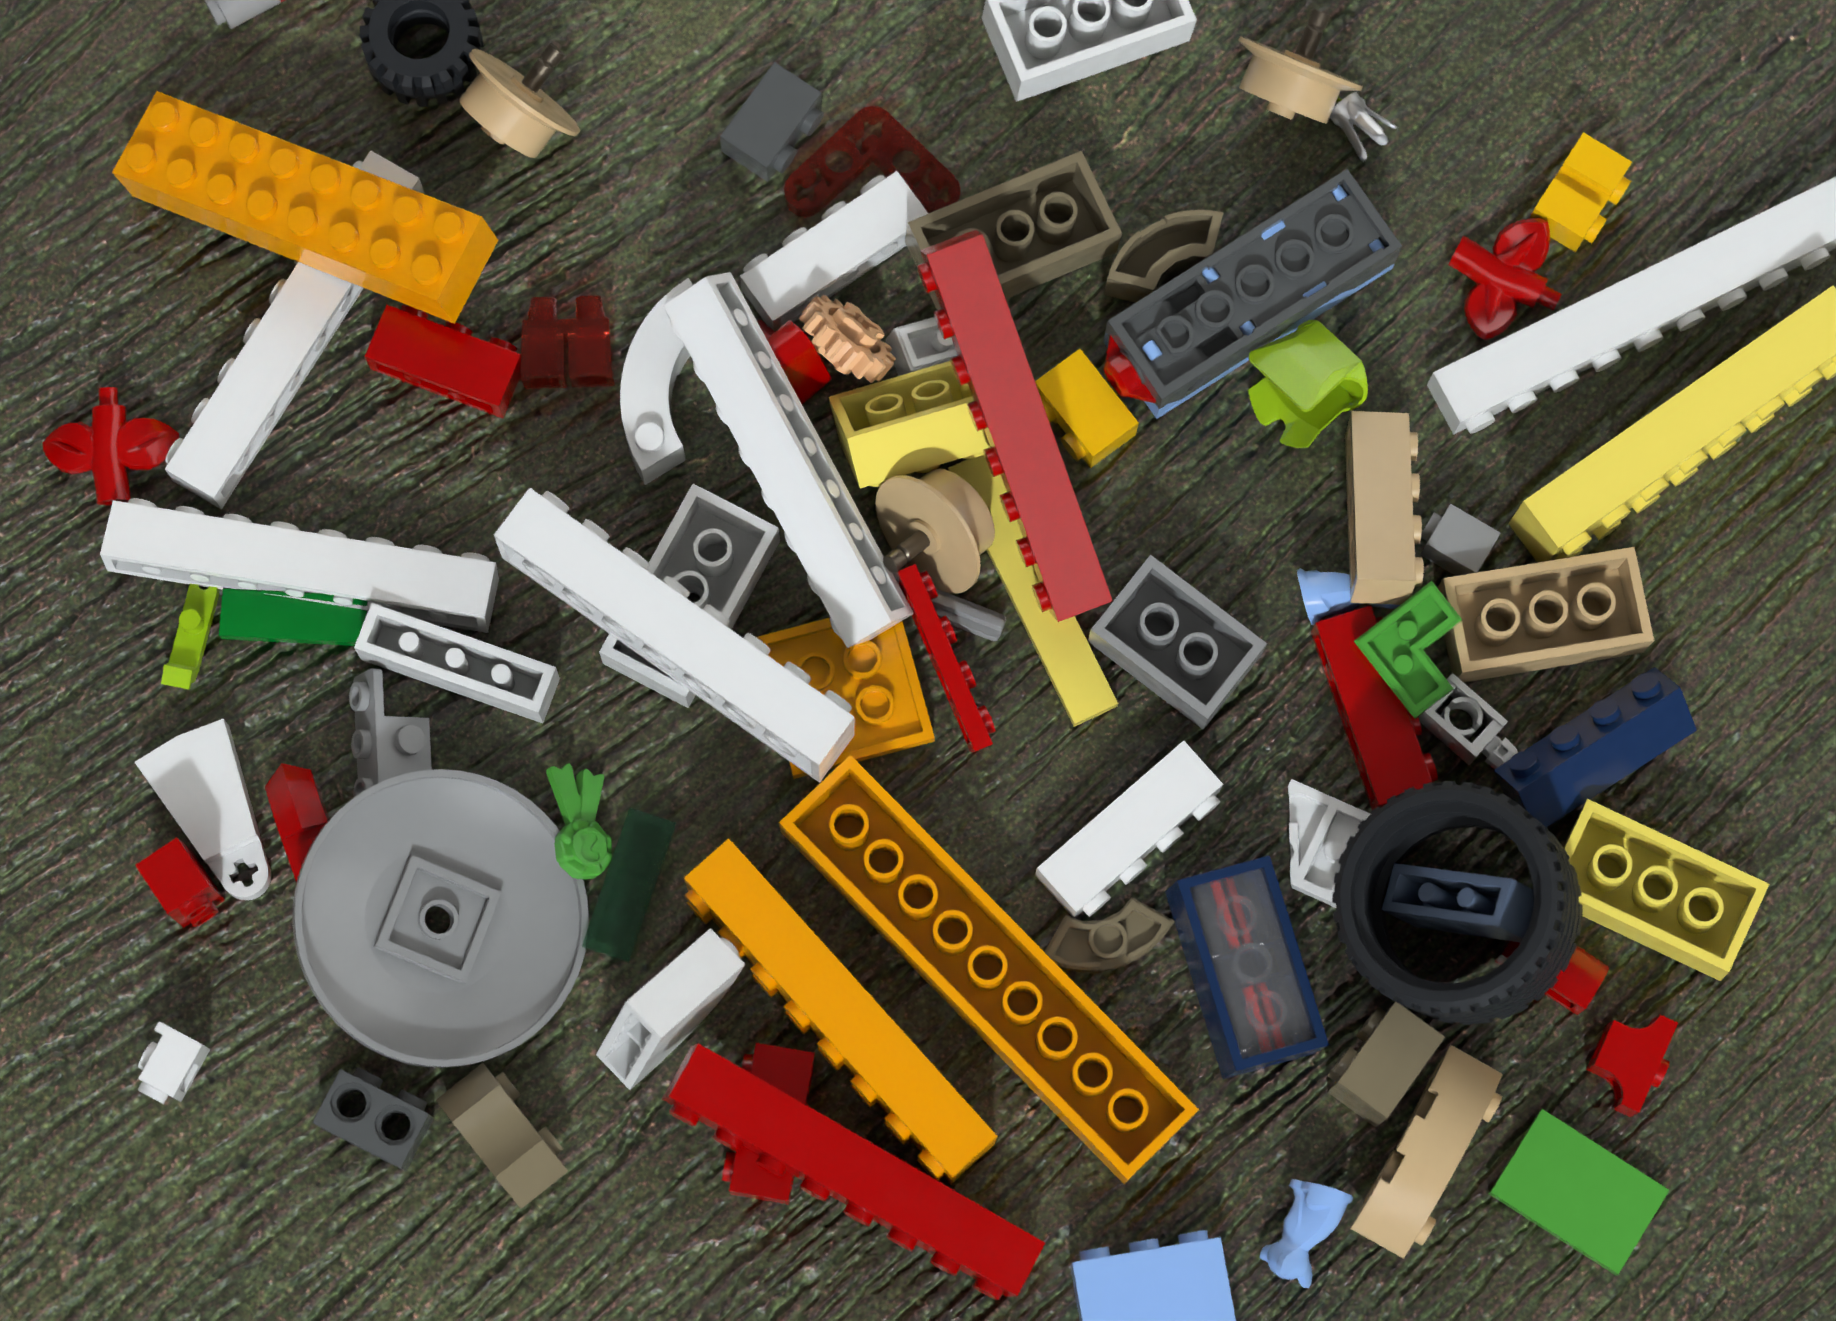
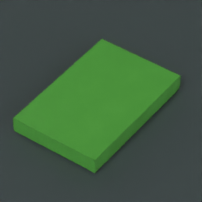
[1488,1109,1669,1275]

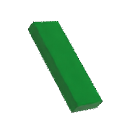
[219,588,368,646]

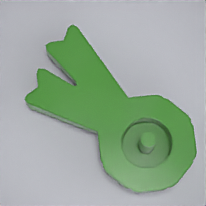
[546,763,613,879]

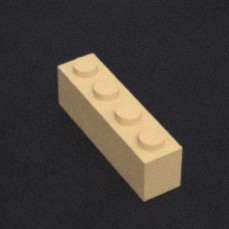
[1345,411,1424,605]

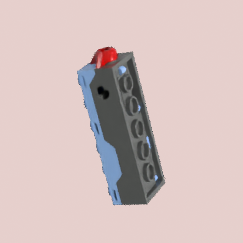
[1103,169,1402,419]

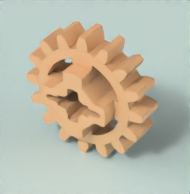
[799,295,896,383]

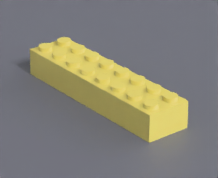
[1509,285,1836,563]

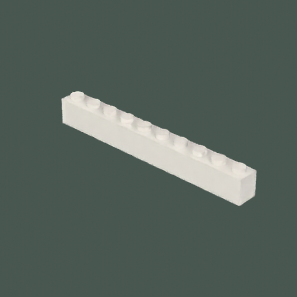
[1427,177,1836,435]

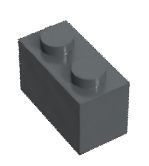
[720,62,824,182]

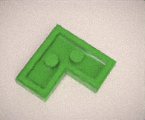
[1354,581,1463,719]

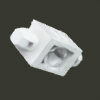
[1418,673,1518,769]

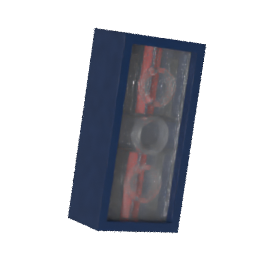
[1165,855,1329,1079]

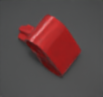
[757,320,831,405]

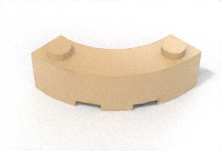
[1351,1045,1503,1259]

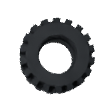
[360,0,484,107]

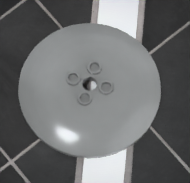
[292,769,589,1067]

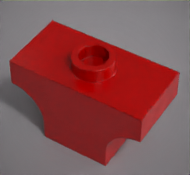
[1586,1014,1678,1117]

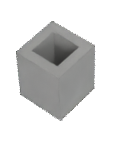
[1420,504,1501,576]

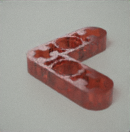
[784,106,961,217]

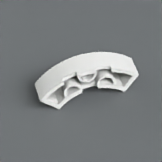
[620,278,693,485]

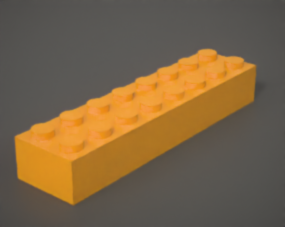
[112,91,498,324]
[684,838,997,1185]

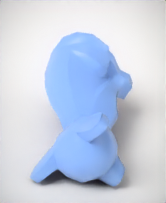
[1297,568,1400,625]
[1260,1179,1353,1288]

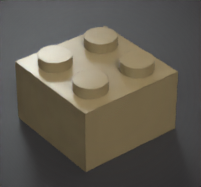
[1327,1001,1445,1127]

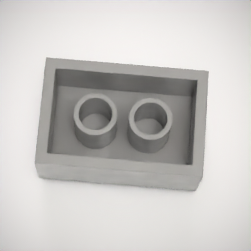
[1088,555,1267,730]

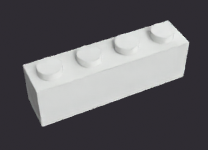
[740,171,928,331]
[354,603,560,723]
[1035,741,1223,918]

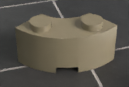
[1104,210,1223,303]
[436,1063,568,1209]

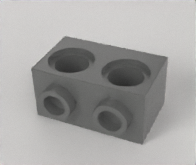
[312,1067,434,1171]

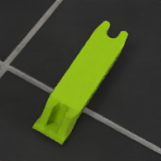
[161,584,220,690]

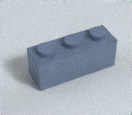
[1381,863,1534,942]

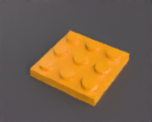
[757,617,935,779]

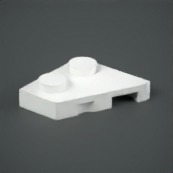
[1288,779,1371,908]

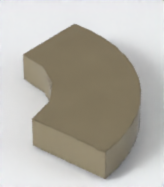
[1045,897,1174,973]

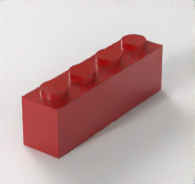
[1311,605,1438,811]

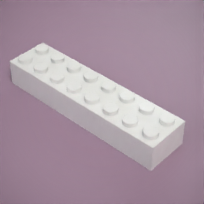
[494,488,855,783]

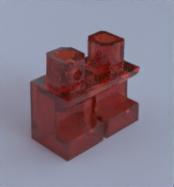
[520,295,615,389]

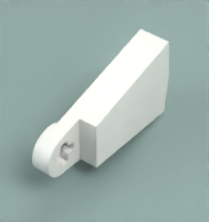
[135,719,271,900]

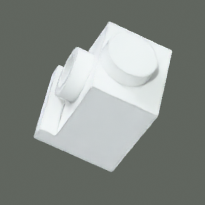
[138,1021,210,1104]

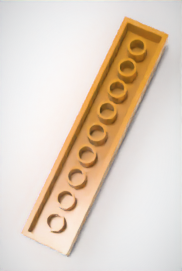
[779,755,1199,1184]

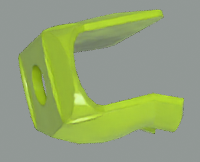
[1248,319,1368,448]

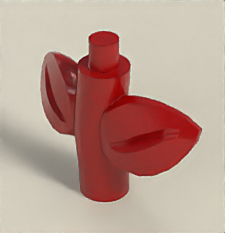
[1448,218,1562,340]
[42,387,179,505]

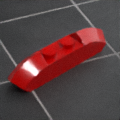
[265,763,330,883]

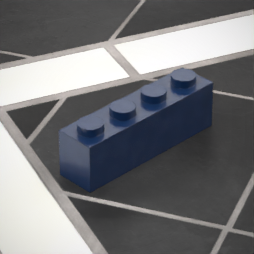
[1494,667,1697,828]

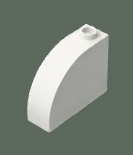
[596,928,745,1090]

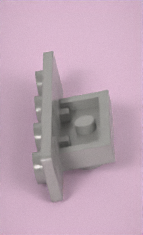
[349,669,432,797]

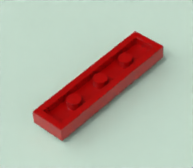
[894,564,996,753]

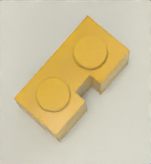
[1529,132,1632,252]
[1035,349,1139,468]

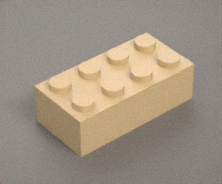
[1438,547,1654,682]

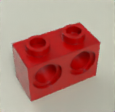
[135,837,225,928]

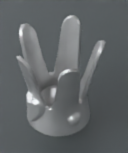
[1329,92,1398,161]

